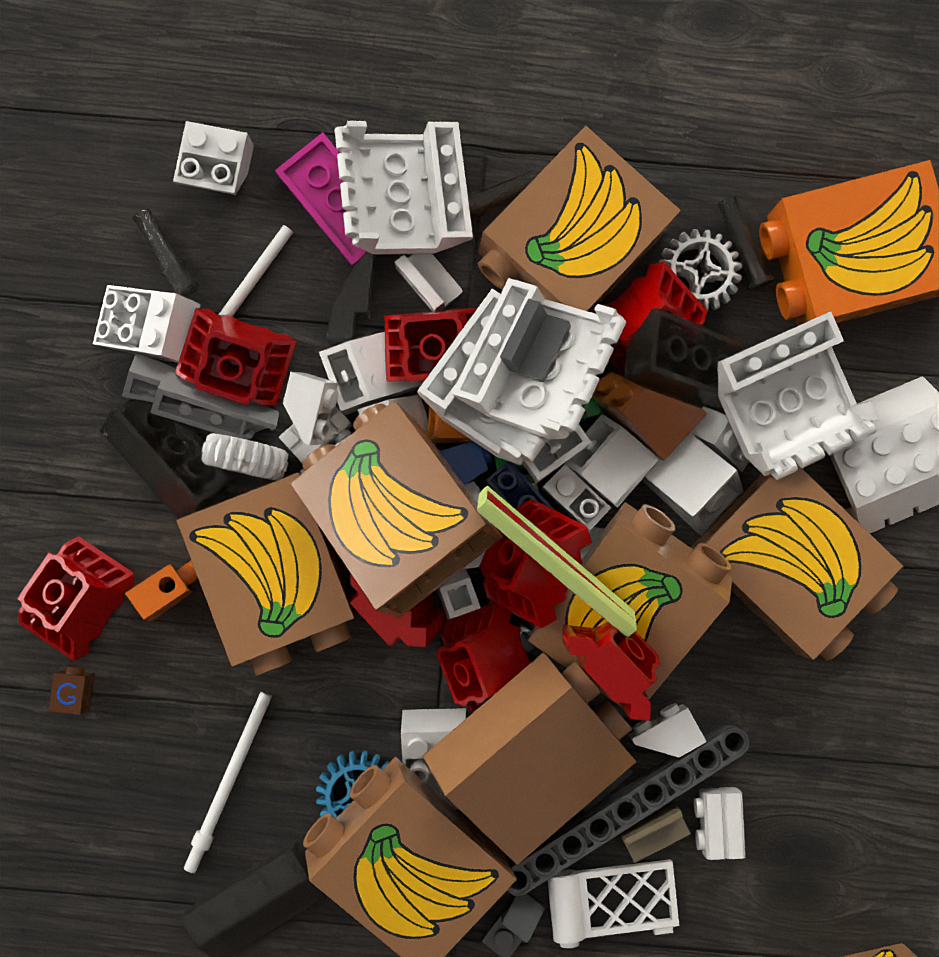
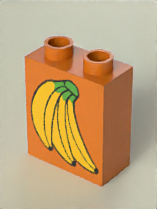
[759,160,939,326]

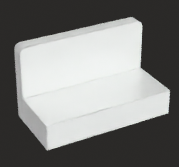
[395,254,462,312]

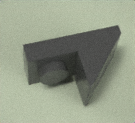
[481,893,545,957]

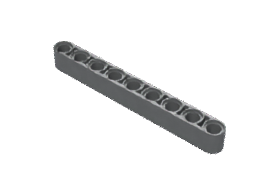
[507,724,749,896]

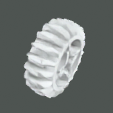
[658,229,742,311]
[202,433,289,481]

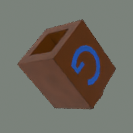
[48,665,95,715]

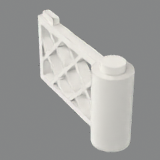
[548,859,679,948]

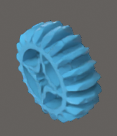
[316,750,389,818]

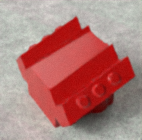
[609,262,708,380]
[384,307,478,382]
[175,308,297,405]
[478,499,592,629]
[17,536,134,662]
[349,574,447,647]
[436,602,530,713]
[562,622,660,721]

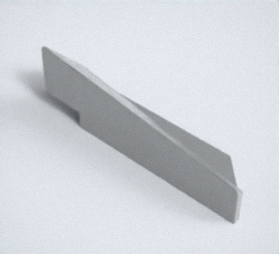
[122,353,279,440]

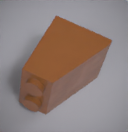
[592,371,707,460]

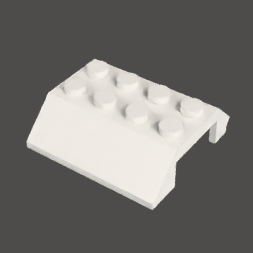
[335,121,473,254]
[452,278,626,440]
[417,289,545,465]
[718,311,878,480]
[829,376,939,533]

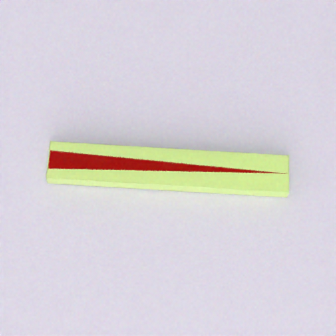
[477,485,637,637]

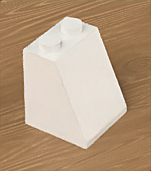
[642,433,744,536]

